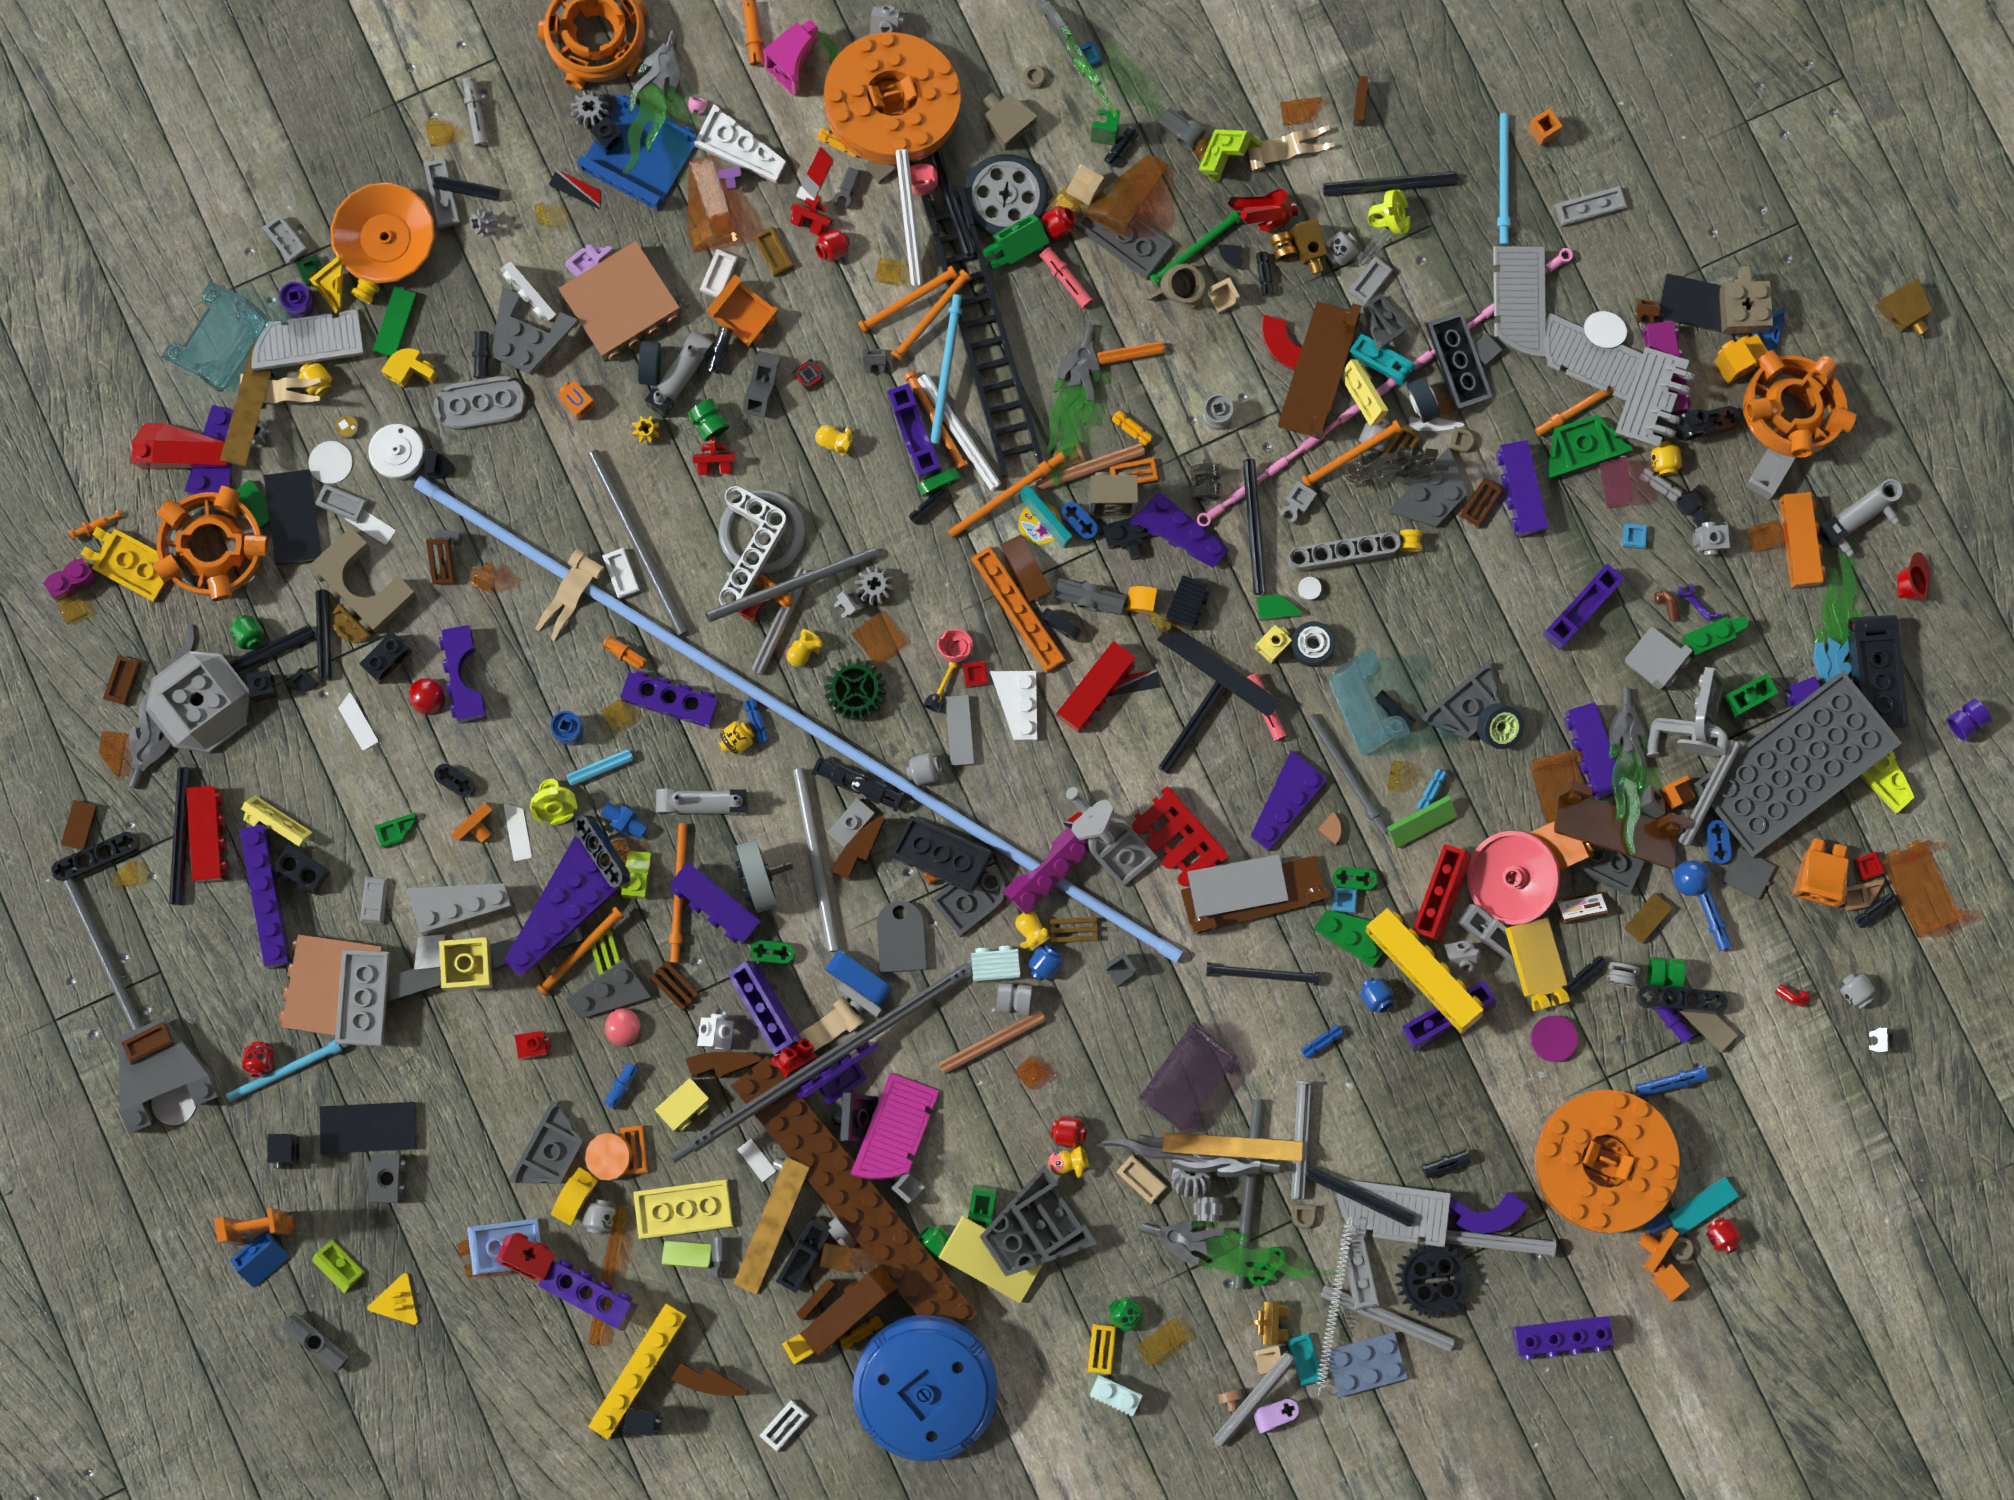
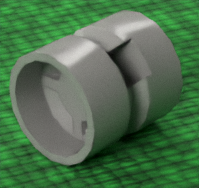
[1202,394,1233,430]
[996,982,1032,1016]

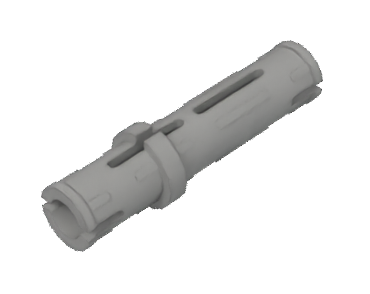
[462,77,488,147]

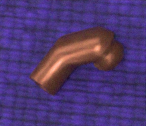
[1654,590,1681,621]

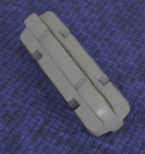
[1639,468,1682,502]

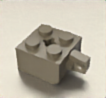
[1719,266,1773,334]

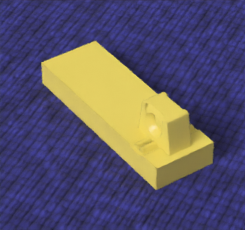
[1341,360,1389,426]
[241,795,313,846]

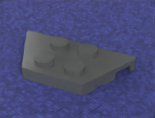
[1388,448,1467,528]
[1420,661,1500,740]
[508,1100,584,1184]

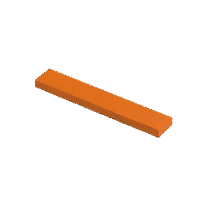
[971,546,1066,673]

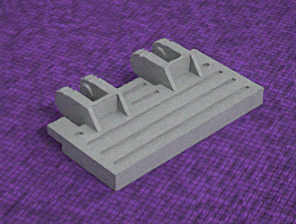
[1615,347,1696,447]

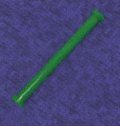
[1149,210,1242,288]

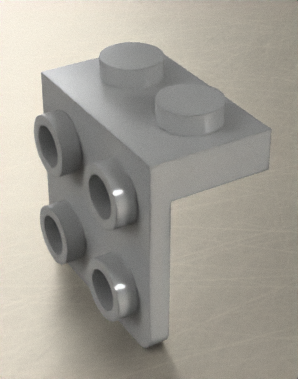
[1625,628,1692,690]

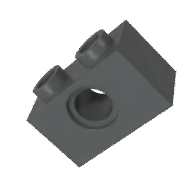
[369,1154,406,1204]

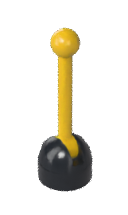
[923,662,958,713]

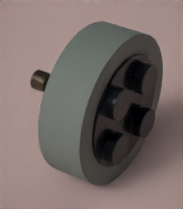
[735,840,794,913]

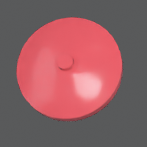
[1467,831,1560,925]

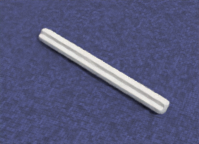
[896,149,923,286]
[918,374,1001,491]

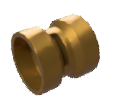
[1269,231,1298,261]

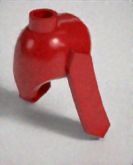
[1228,188,1298,231]

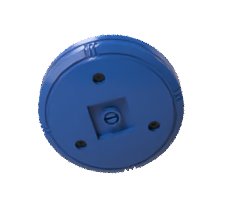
[853,1315,997,1462]

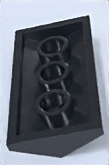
[1425,311,1493,410]

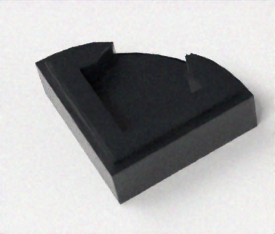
[1218,244,1241,270]
[285,667,319,691]

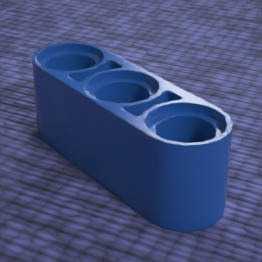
[825,950,893,1007]

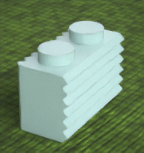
[971,945,1020,983]
[1089,1375,1142,1416]

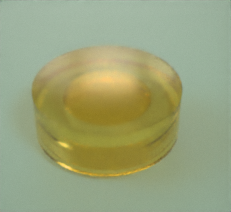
[534,202,550,226]
[1149,612,1171,633]

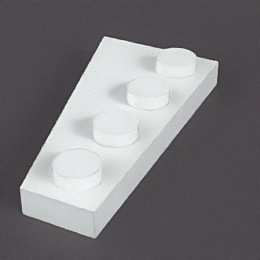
[694,104,786,183]

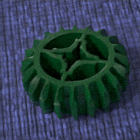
[824,658,887,721]

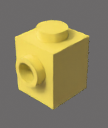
[1254,625,1292,664]

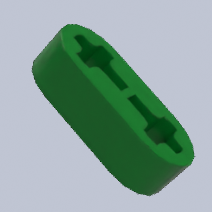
[917,468,961,497]
[1332,867,1377,891]
[750,940,795,965]
[1247,1247,1285,1286]

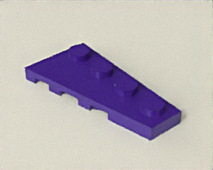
[184,405,233,495]
[1130,491,1229,568]
[1250,750,1327,851]

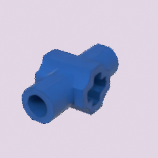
[601,802,648,839]

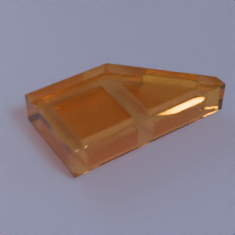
[1280,97,1322,126]
[99,731,127,777]

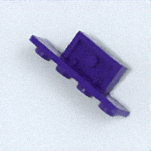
[796,1042,879,1104]

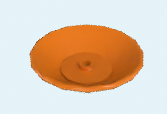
[330,182,435,284]

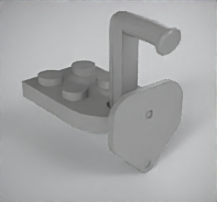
[1646,667,1728,758]
[1066,787,1157,887]

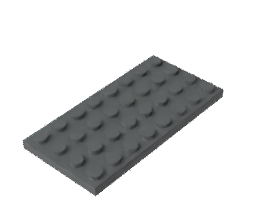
[1694,670,1902,858]

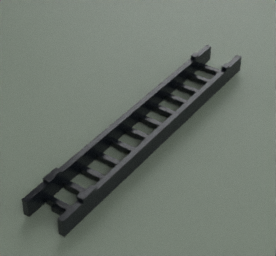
[921,185,1044,478]

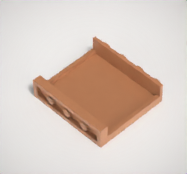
[558,241,681,361]
[279,935,385,1036]

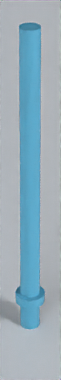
[930,294,962,445]

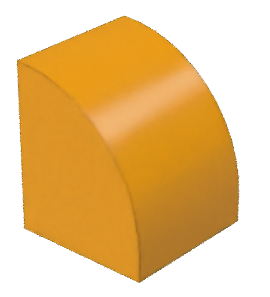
[1125,586,1157,615]

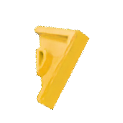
[309,254,343,313]

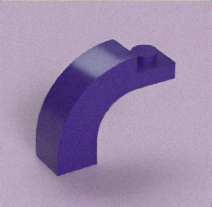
[1449,1191,1528,1233]

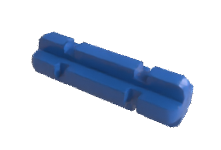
[744,699,769,744]
[1301,1025,1344,1059]

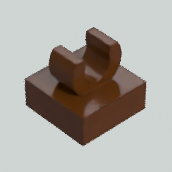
[1634,298,1660,324]

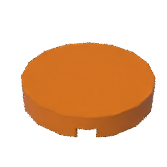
[585,1133,632,1180]

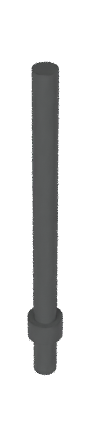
[1308,713,1388,835]

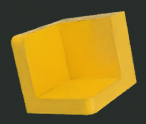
[782,1334,815,1365]

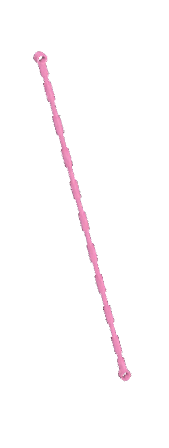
[1196,248,1573,528]

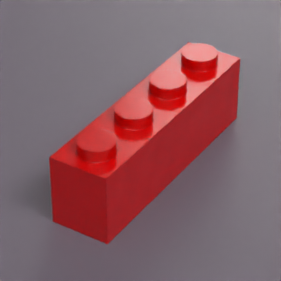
[1056,640,1136,733]
[186,786,228,883]
[1413,844,1472,943]

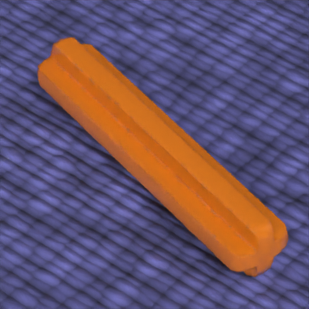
[1097,341,1164,365]

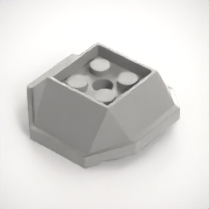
[146,651,250,753]

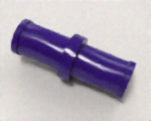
[1653,1009,1695,1044]

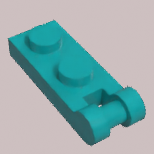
[1349,334,1416,386]

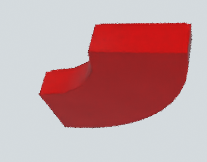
[1262,315,1302,371]

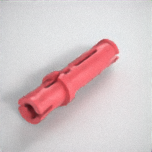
[1040,247,1093,308]
[1247,673,1287,741]

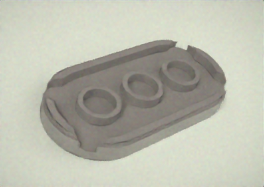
[434,376,526,430]

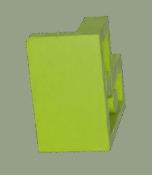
[1198,129,1263,182]

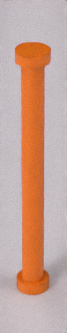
[858,265,958,334]
[891,270,972,361]
[904,370,968,471]
[1301,420,1403,488]
[536,907,625,996]

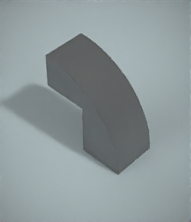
[742,351,781,418]

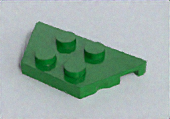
[1548,415,1633,480]

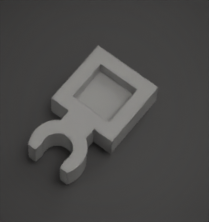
[1279,481,1317,524]

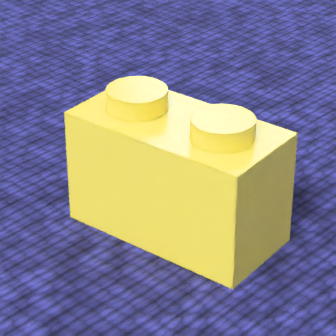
[655,1078,710,1132]

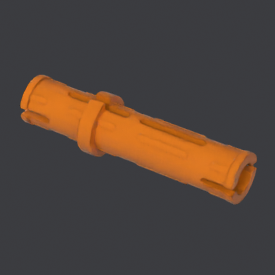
[742,0,764,67]

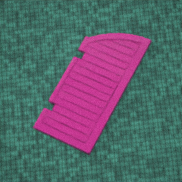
[851,1073,940,1180]

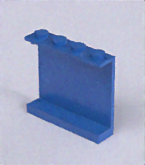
[577,94,697,211]

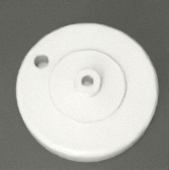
[369,424,425,480]

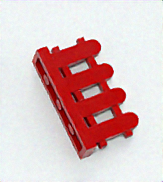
[1132,786,1230,887]

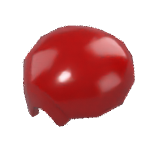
[409,678,446,716]

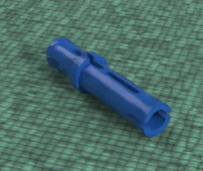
[1698,881,1733,952]
[1635,1066,1708,1098]

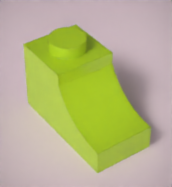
[621,851,652,900]

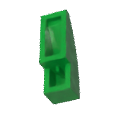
[968,1185,997,1229]

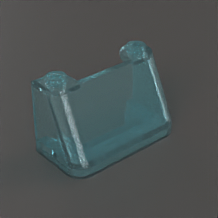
[161,281,268,392]
[1329,649,1411,756]

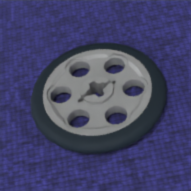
[964,154,1048,235]

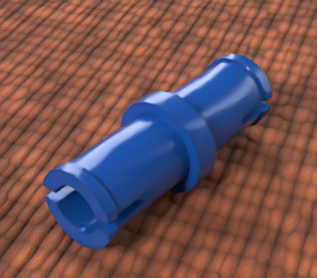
[603,1062,640,1110]

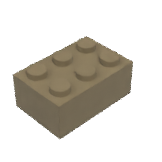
[1089,472,1138,518]

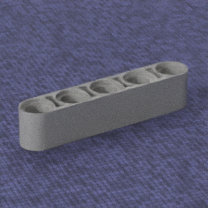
[1287,532,1400,572]

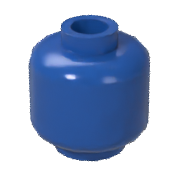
[1028,945,1063,981]
[1360,978,1395,1013]

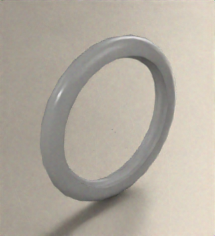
[718,489,806,575]

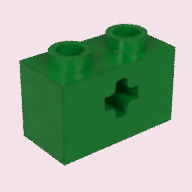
[1722,673,1779,719]

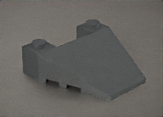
[119,1018,222,1134]

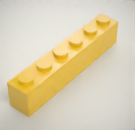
[1366,908,1483,1034]
[588,1303,688,1439]

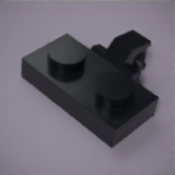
[1102,516,1152,560]

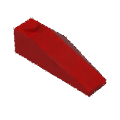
[131,423,228,469]

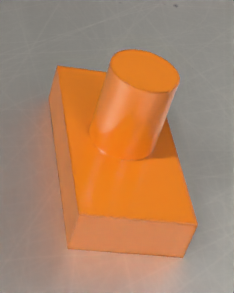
[450,802,492,843]
[1637,1228,1679,1273]

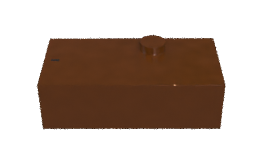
[800,1264,899,1355]

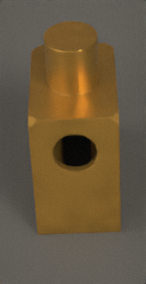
[1290,218,1327,274]
[1876,278,1932,337]

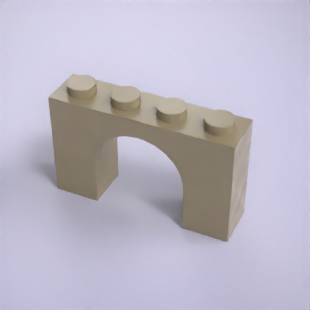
[310,527,417,634]

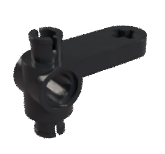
[1676,406,1741,441]

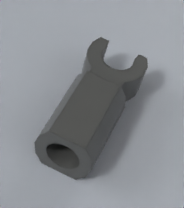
[834,167,862,209]
[710,1237,730,1279]

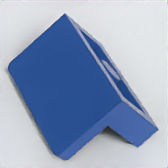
[230,1232,290,1287]

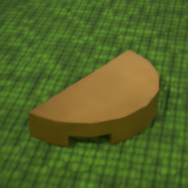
[332,604,372,644]

